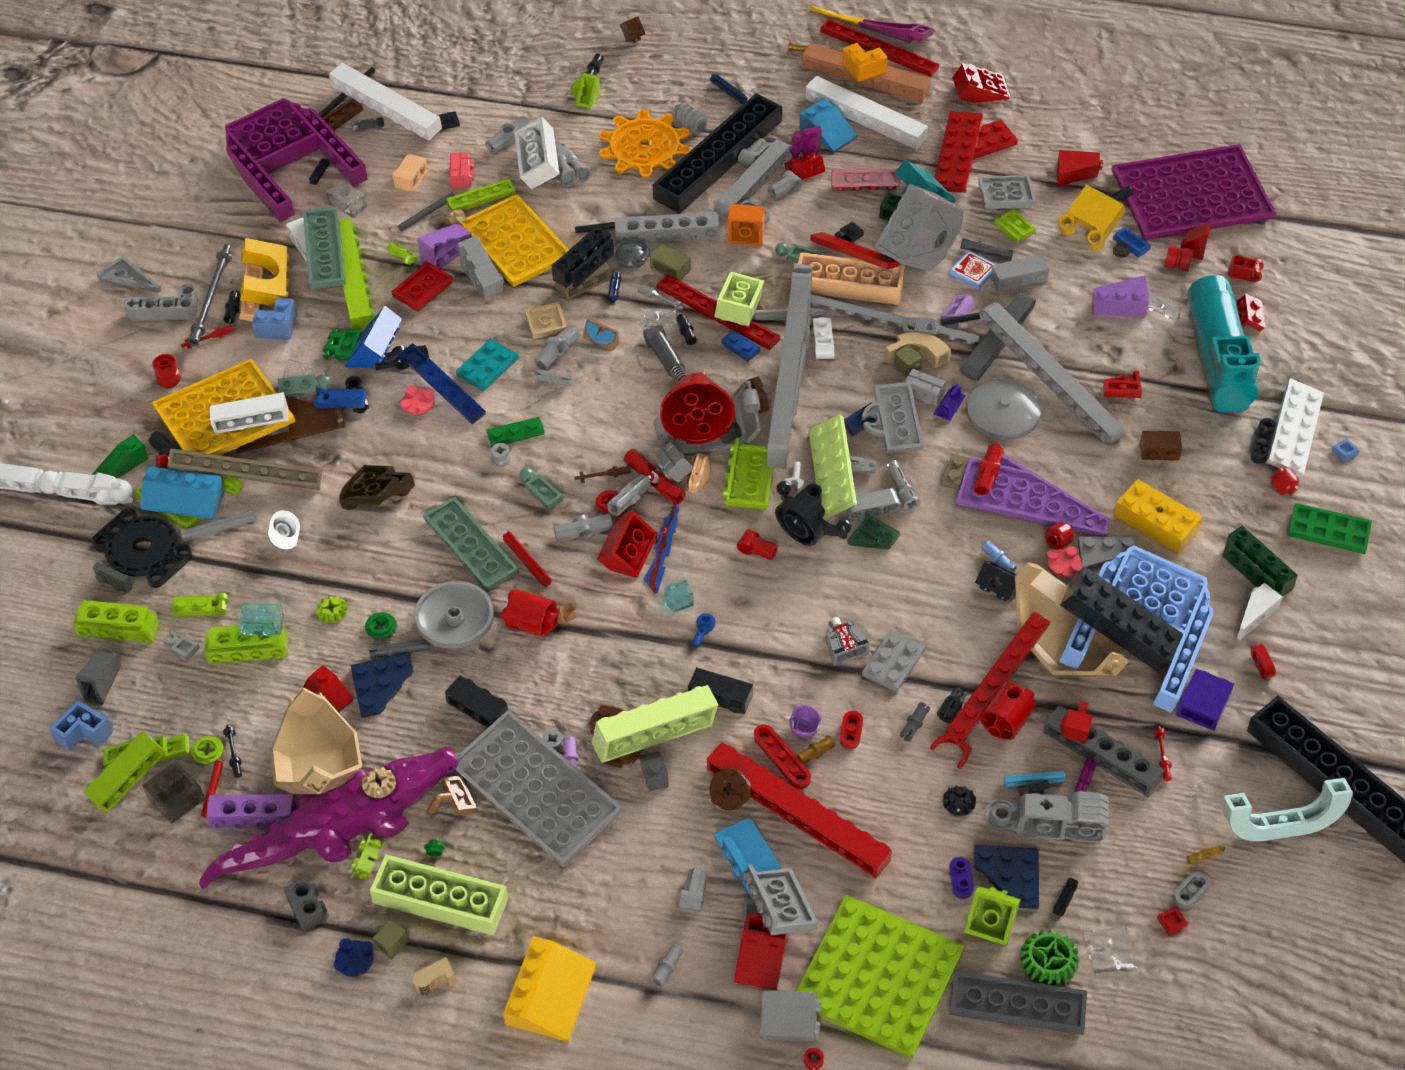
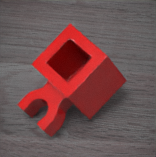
[1060,701,1093,743]

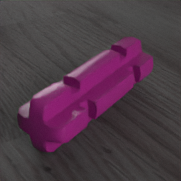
[1075,758,1097,792]

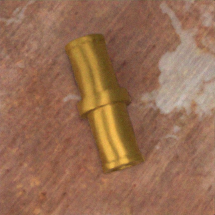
[795,735,836,764]

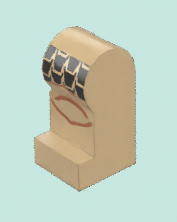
[413,957,457,995]

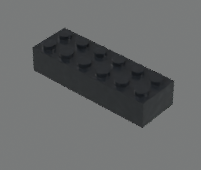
[1060,566,1182,672]

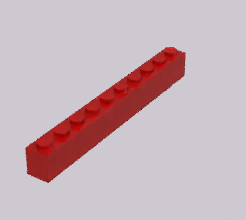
[707,742,892,879]

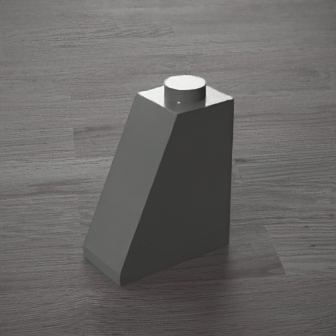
[75,651,121,704]

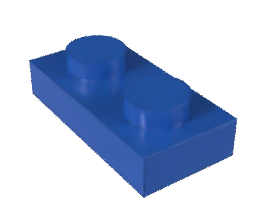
[721,329,760,362]

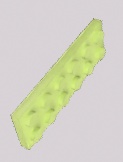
[808,414,857,520]

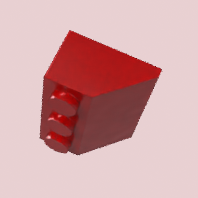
[597,510,658,578]

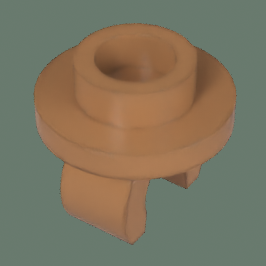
[557,603,577,625]

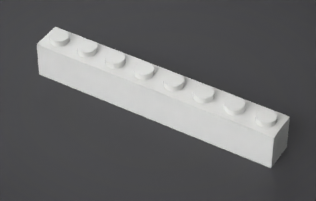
[329,63,442,140]
[805,76,928,150]

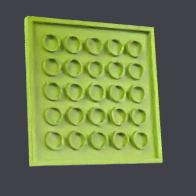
[796,895,965,1059]

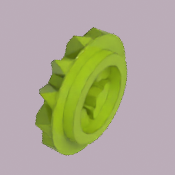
[316,595,348,623]
[191,736,224,766]

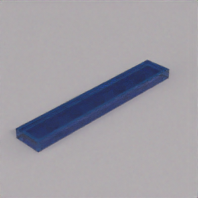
[399,343,486,424]

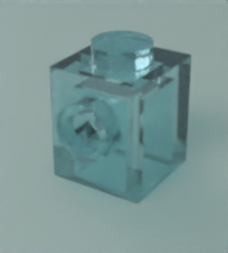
[662,580,694,613]

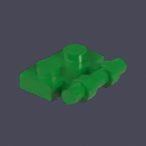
[323,328,362,361]

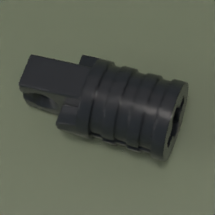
[937,687,967,723]

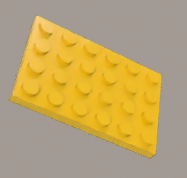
[459,194,569,287]

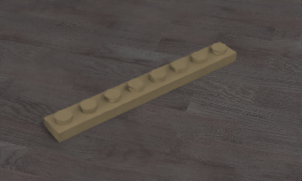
[167,448,322,490]

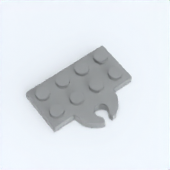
[862,382,924,453]

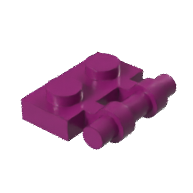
[790,126,822,158]

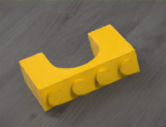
[240,238,289,307]

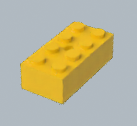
[1114,479,1203,554]

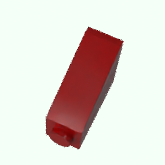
[1057,150,1103,186]

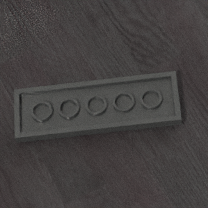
[950,971,1087,1035]

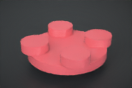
[400,385,435,415]
[1047,546,1083,578]

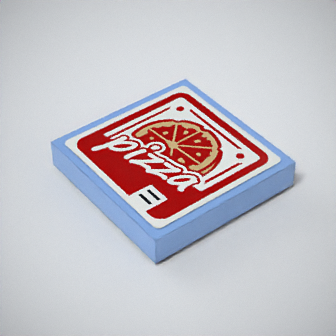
[949,250,995,289]

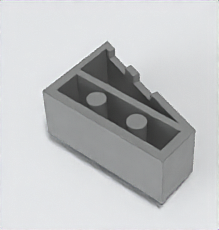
[458,235,505,300]

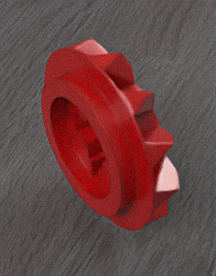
[595,490,617,516]

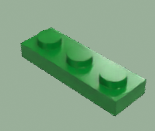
[486,417,545,448]

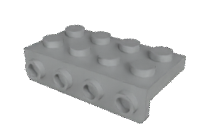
[744,865,818,935]

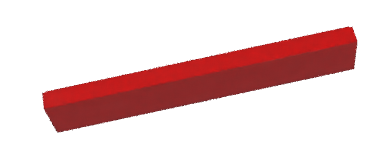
[810,232,899,269]

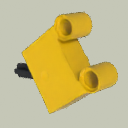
[1058,184,1134,251]

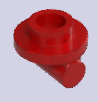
[156,455,169,469]

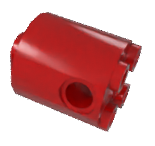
[501,589,559,638]
[980,680,1036,740]

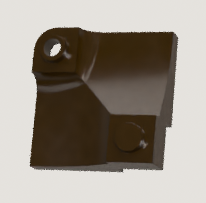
[339,465,415,510]

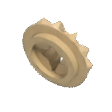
[362,767,396,798]

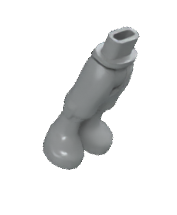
[555,140,591,187]

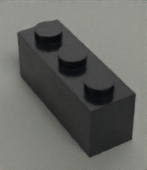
[688,667,753,714]
[445,675,508,728]

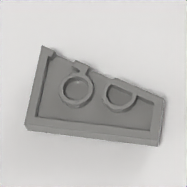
[1078,536,1138,569]

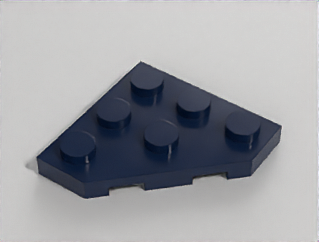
[350,652,413,718]
[974,844,1039,909]

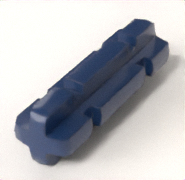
[608,272,621,302]

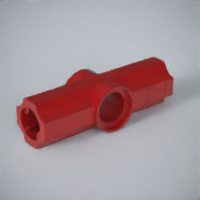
[974,443,1004,496]

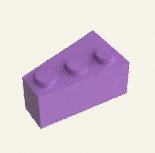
[417,223,472,269]
[1091,275,1149,316]

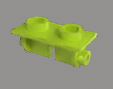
[350,833,382,880]

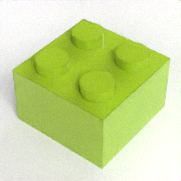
[964,886,1021,945]

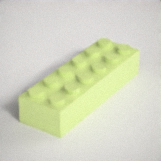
[592,685,718,763]
[370,854,508,936]

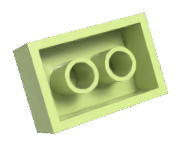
[714,272,764,326]

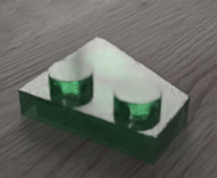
[847,514,900,550]

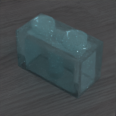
[237,603,284,636]

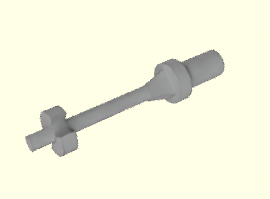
[638,284,684,312]

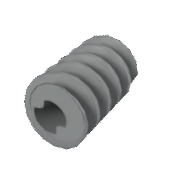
[672,103,708,135]

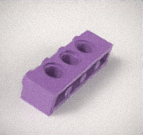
[206,794,296,829]

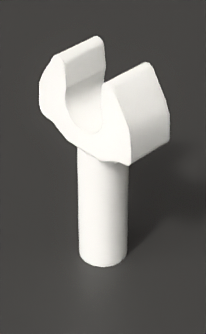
[785,461,804,493]

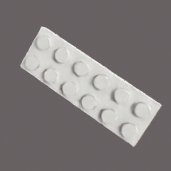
[1266,378,1324,478]

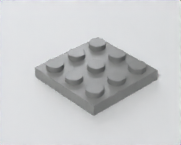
[978,175,1037,210]

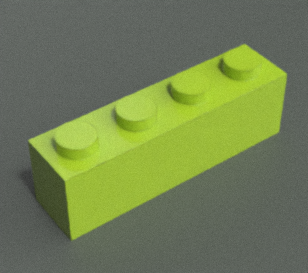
[83,731,166,813]

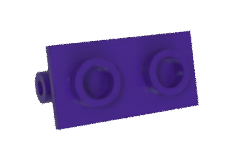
[934,384,966,421]

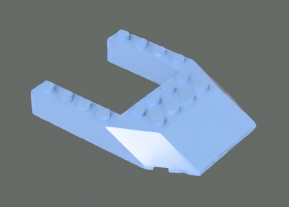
[1059,545,1214,713]

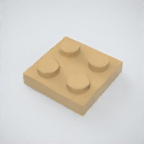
[525,302,567,339]

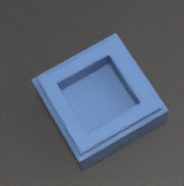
[1332,439,1360,462]

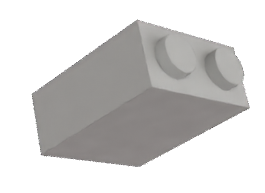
[760,991,822,1042]

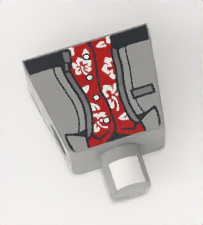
[826,617,869,666]

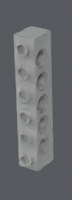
[615,212,719,244]

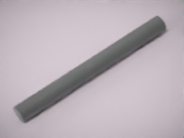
[398,192,455,231]

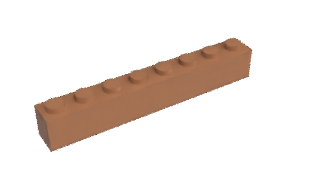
[802,43,931,103]

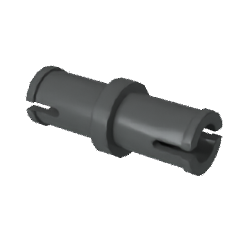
[900,702,930,742]

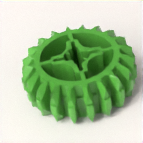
[1019,929,1080,986]

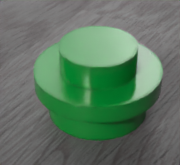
[424,840,445,856]

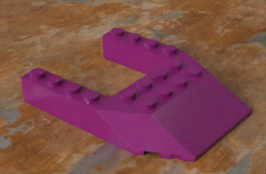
[225,98,368,222]

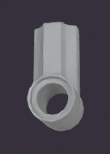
[738,138,769,167]
[768,170,803,200]
[679,867,707,912]

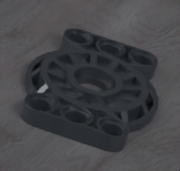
[92,508,193,588]

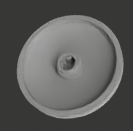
[967,380,1041,440]
[414,581,494,648]

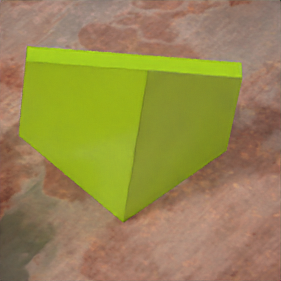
[570,73,600,109]

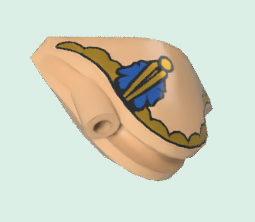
[684,453,711,493]

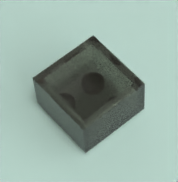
[142,761,205,824]

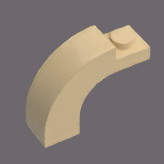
[885,332,951,369]

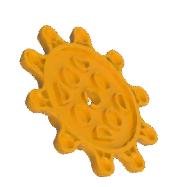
[599,109,691,178]

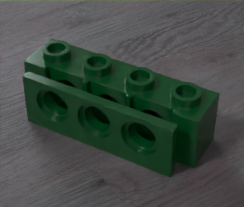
[1223,525,1298,596]

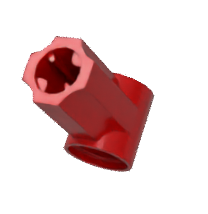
[737,529,778,560]

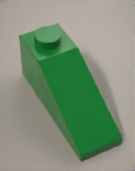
[91,434,149,478]

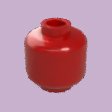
[1271,468,1300,496]
[1045,522,1074,550]

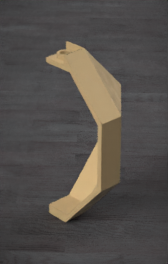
[1015,562,1128,677]
[271,688,362,794]

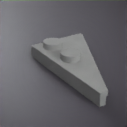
[96,256,162,293]

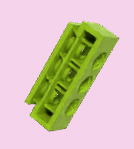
[72,600,159,643]
[205,622,288,664]

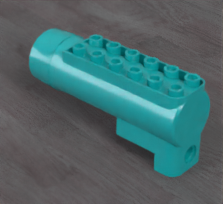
[1187,275,1261,412]

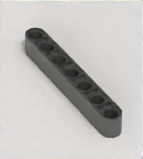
[961,292,1036,381]

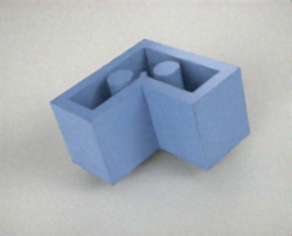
[252,298,297,340]
[49,700,113,751]

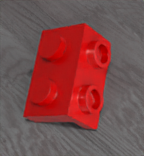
[784,152,825,180]
[1236,294,1265,332]

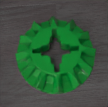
[365,612,397,640]

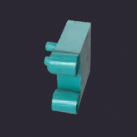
[895,159,956,204]

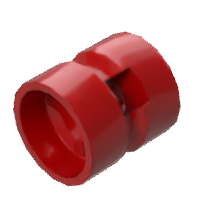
[1164,245,1194,272]
[152,354,181,388]

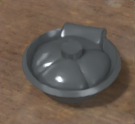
[613,239,650,269]

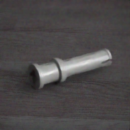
[886,460,920,510]

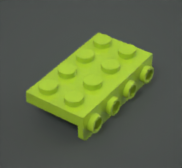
[723,438,774,510]

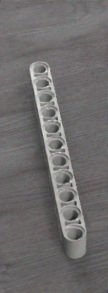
[979,302,1125,445]

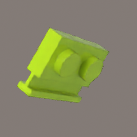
[994,209,1036,244]

